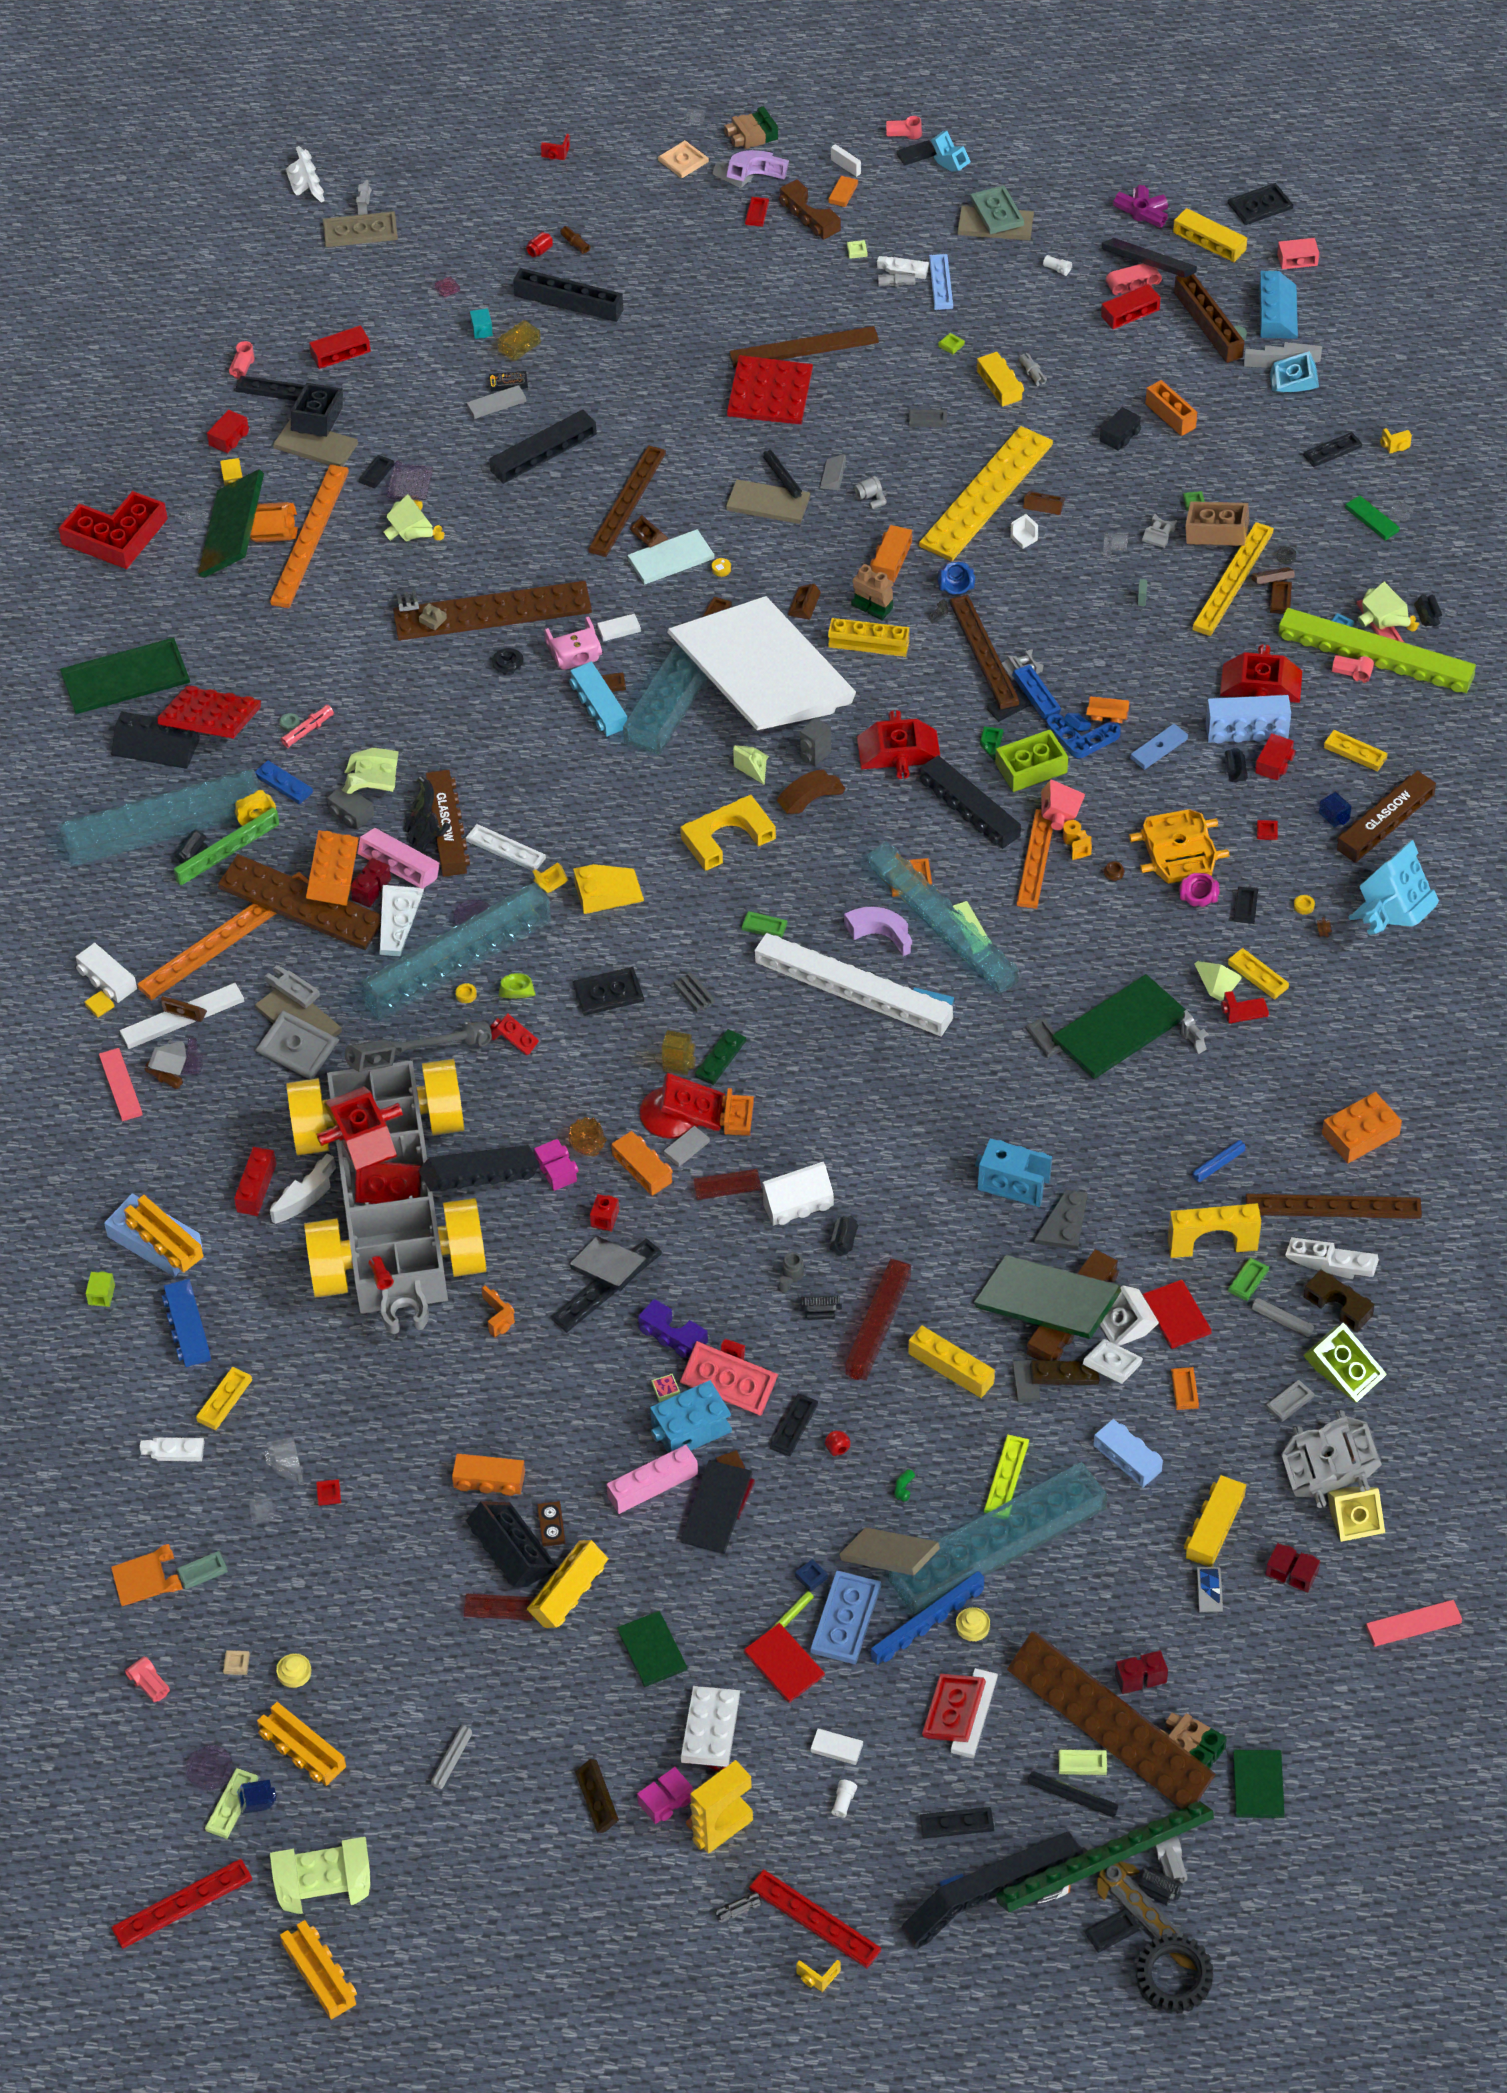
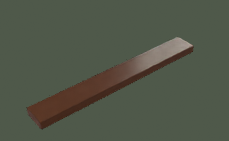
[729,326,879,368]
[588,445,666,557]
[950,595,1019,710]
[1245,1194,1422,1219]

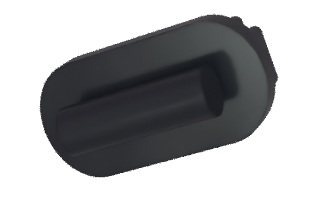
[1414,594,1442,627]
[1225,748,1248,783]
[175,829,208,864]
[829,1216,859,1256]
[799,1294,842,1320]
[1136,1866,1183,1906]

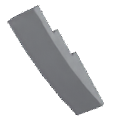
[1244,342,1322,368]

